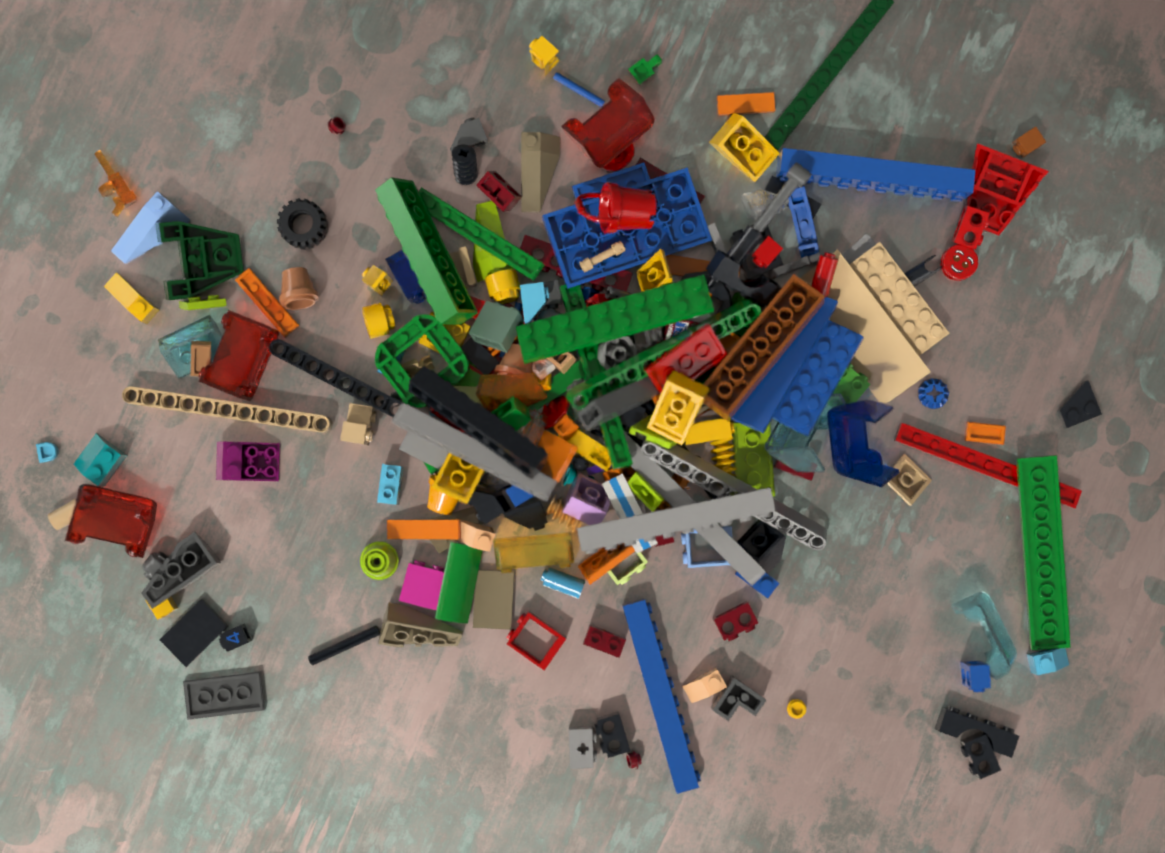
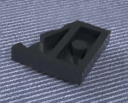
[1058,380,1102,429]

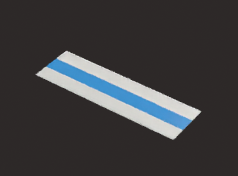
[602,474,657,554]

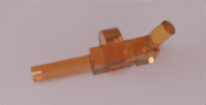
[94,150,137,217]

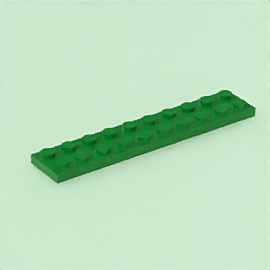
[516,274,714,364]
[1016,455,1071,651]

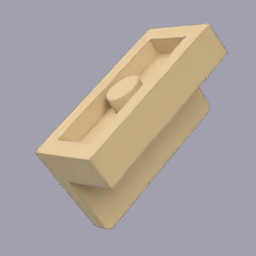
[449,246,477,289]

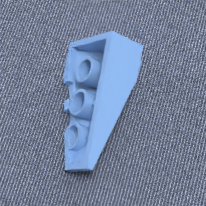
[111,191,191,264]

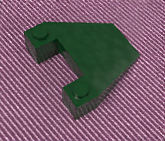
[155,221,244,301]

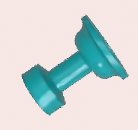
[563,464,595,486]

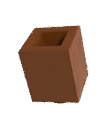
[1012,126,1046,158]

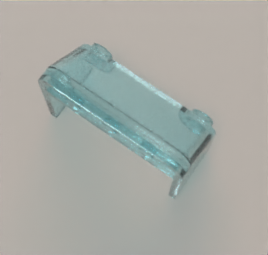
[765,393,853,472]

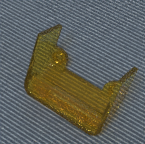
[493,531,574,573]

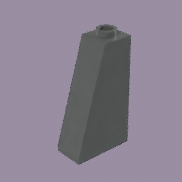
[578,377,658,431]

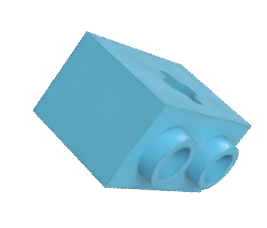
[377,464,404,505]

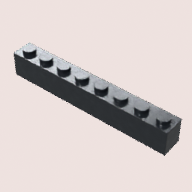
[408,366,548,480]

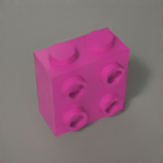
[399,560,444,610]

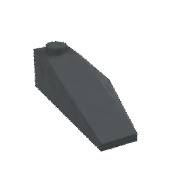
[141,532,221,609]

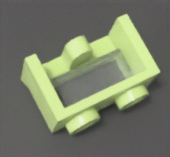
[607,552,648,585]

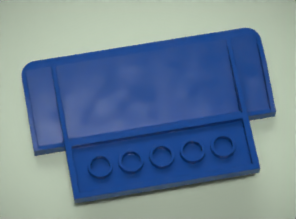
[731,297,864,437]

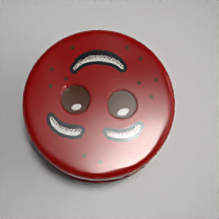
[940,244,978,281]

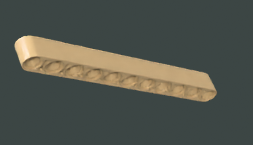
[122,386,332,433]

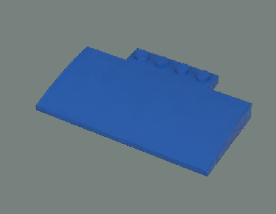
[542,163,712,289]

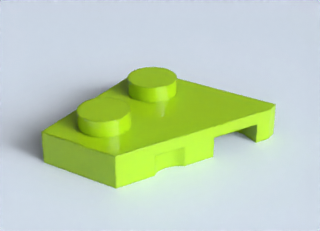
[179,295,227,310]

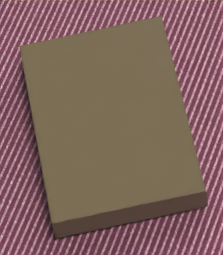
[473,570,514,630]

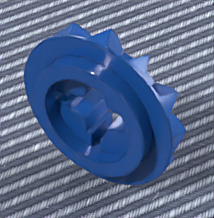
[918,378,950,409]

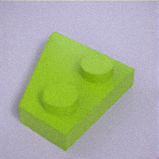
[629,414,677,449]

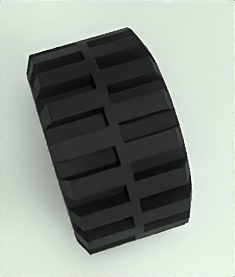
[277,198,328,250]

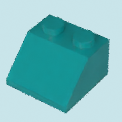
[73,433,128,487]

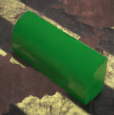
[435,542,483,623]

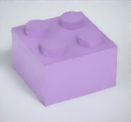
[562,473,610,525]

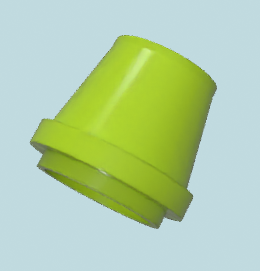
[360,541,399,580]

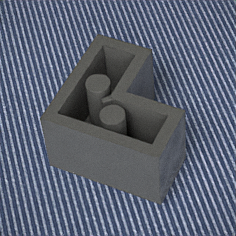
[711,676,767,721]

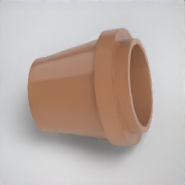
[279,267,319,310]
[494,344,533,387]

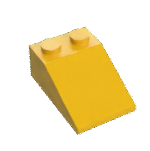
[709,113,780,182]
[647,371,709,445]
[432,453,485,504]

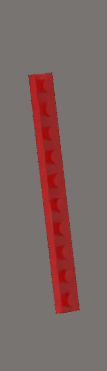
[894,423,1082,509]

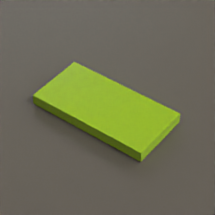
[732,422,775,496]

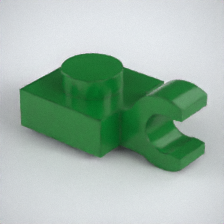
[628,54,662,86]

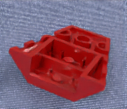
[966,143,1049,236]

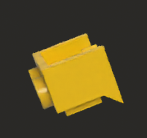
[529,36,559,76]

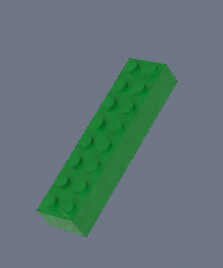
[375,177,478,325]

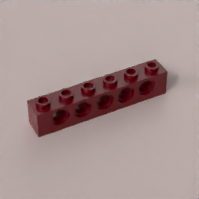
[520,235,633,292]

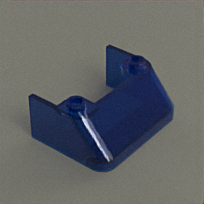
[827,399,899,488]

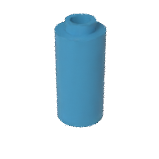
[541,567,585,599]

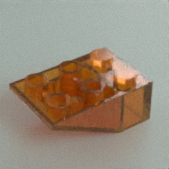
[476,373,548,413]

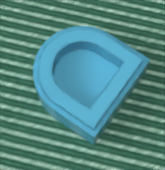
[36,442,59,463]

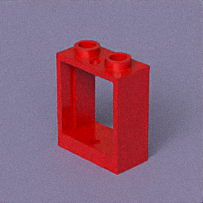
[506,611,567,671]

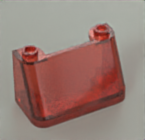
[561,78,655,168]
[198,310,279,401]
[65,484,157,558]

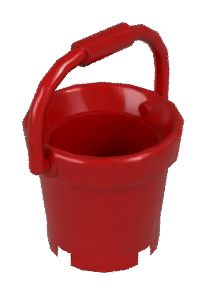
[575,182,656,234]

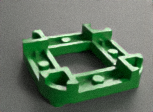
[375,314,470,408]

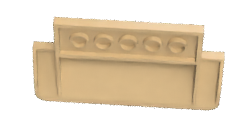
[800,242,950,403]

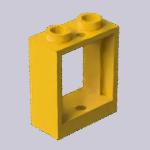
[683,418,735,445]
[557,429,611,472]

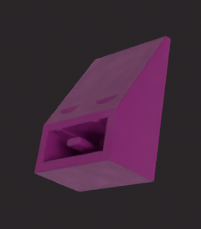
[216,441,280,481]

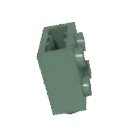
[469,301,524,353]

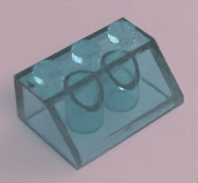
[158,315,231,379]

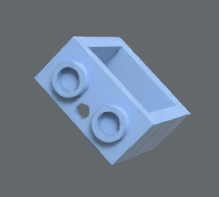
[681,526,733,568]

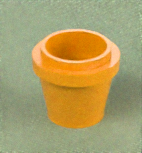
[427,472,459,515]

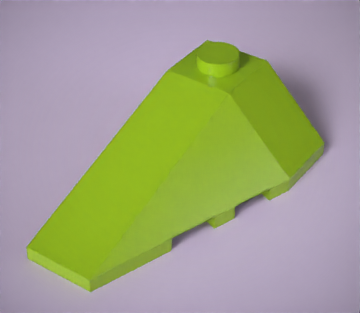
[473,201,513,283]

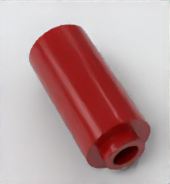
[811,252,839,297]

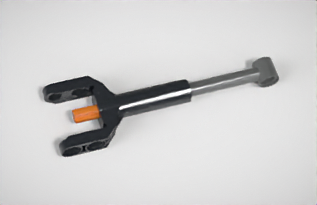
[680,162,812,314]

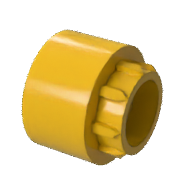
[485,269,521,304]
[362,303,395,339]

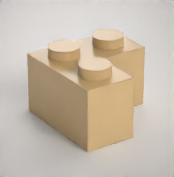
[340,403,377,445]

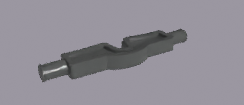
[748,252,820,281]

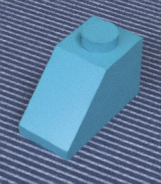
[520,282,549,324]
[1027,648,1069,675]

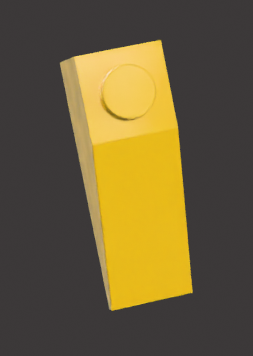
[362,265,393,296]
[104,272,160,324]

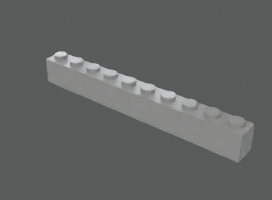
[577,488,775,554]

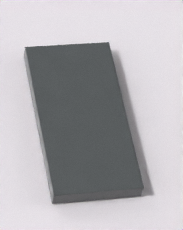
[183,671,265,720]

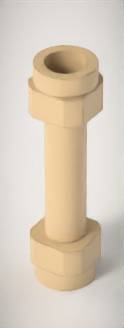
[579,241,625,273]

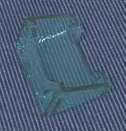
[951,592,1017,680]

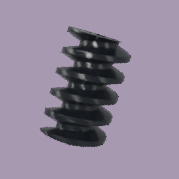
[451,144,478,185]

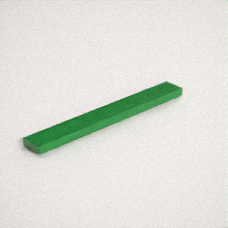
[418,187,544,281]

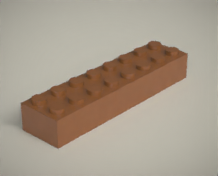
[703,274,825,421]

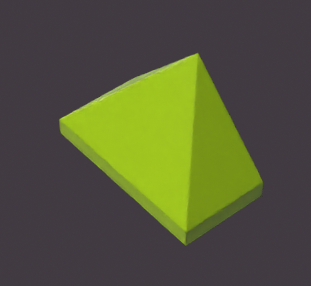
[627,471,665,512]

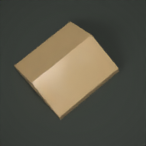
[883,454,932,506]

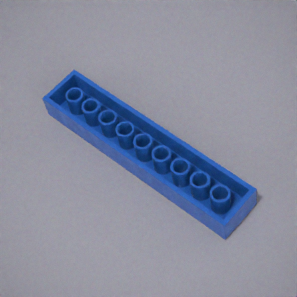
[776,148,976,202]

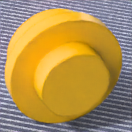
[787,699,806,719]

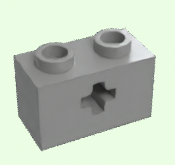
[569,726,597,769]

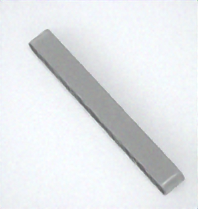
[392,403,557,501]

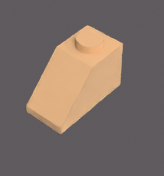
[455,518,495,552]
[682,667,727,703]

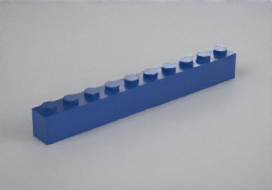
[622,599,701,794]

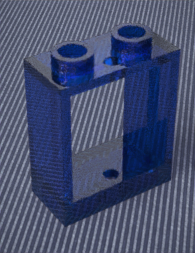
[385,250,426,304]

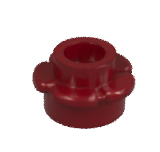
[327,117,346,135]
[626,750,642,769]

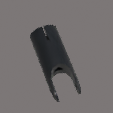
[904,255,943,287]

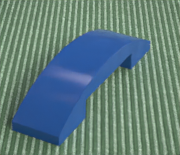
[788,186,820,263]

